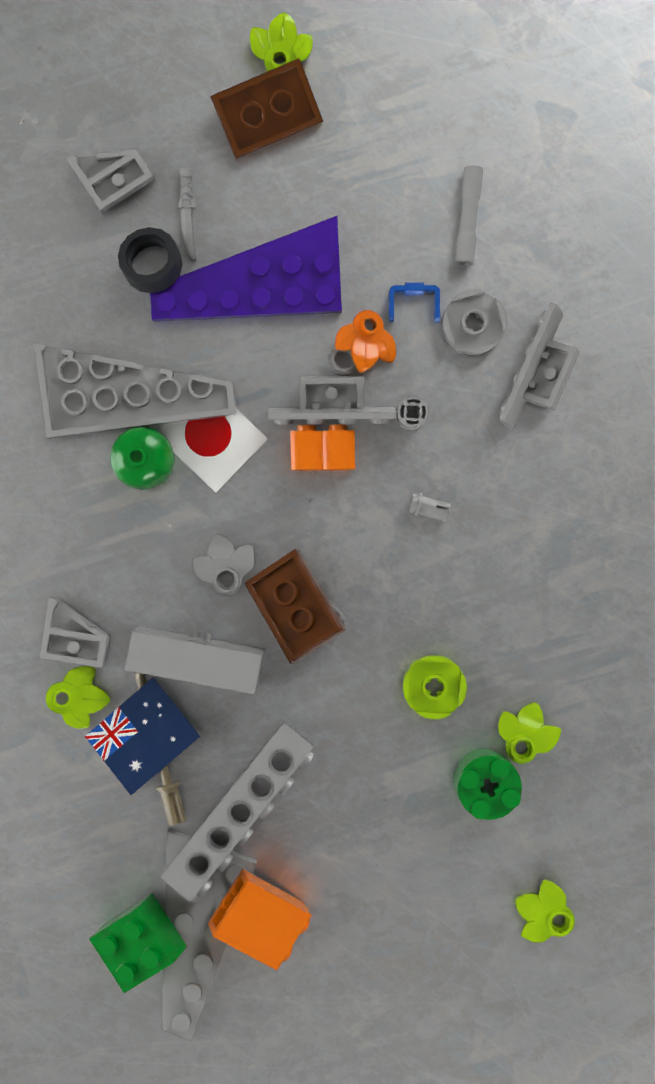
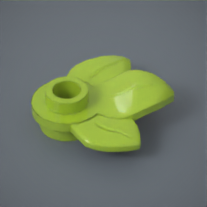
[250,12,313,71]
[45,666,110,729]
[498,702,561,764]
[515,880,575,943]

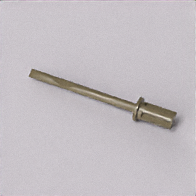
[134,672,187,826]

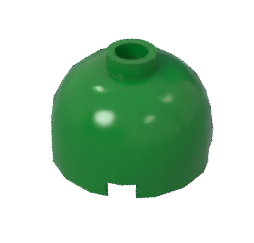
[110,426,175,490]

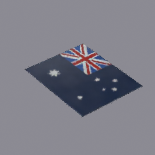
[85,677,201,795]

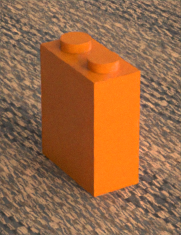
[208,868,312,970]

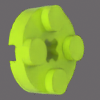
[402,655,467,719]

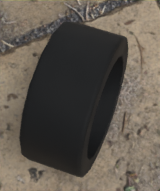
[118,227,183,294]

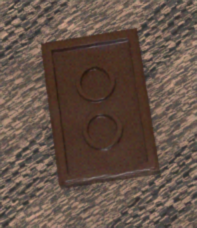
[210,58,324,159]
[244,549,346,664]

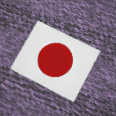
[148,374,268,493]

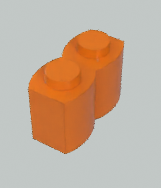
[290,424,355,471]

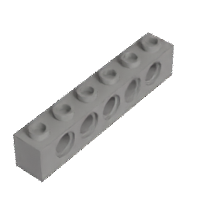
[160,721,314,902]

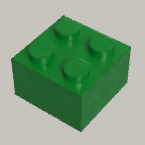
[89,893,187,993]

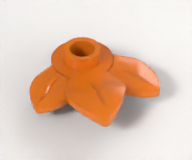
[335,310,396,373]

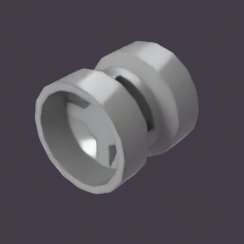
[396,396,429,431]

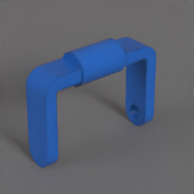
[389,282,440,322]

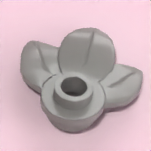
[192,534,255,596]

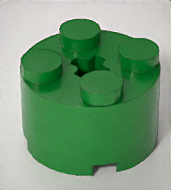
[453,748,522,820]

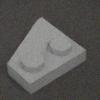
[66,149,155,214]
[39,597,109,668]

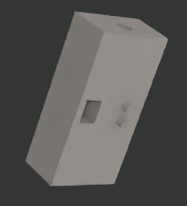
[125,626,265,694]

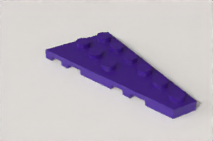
[150,216,342,322]

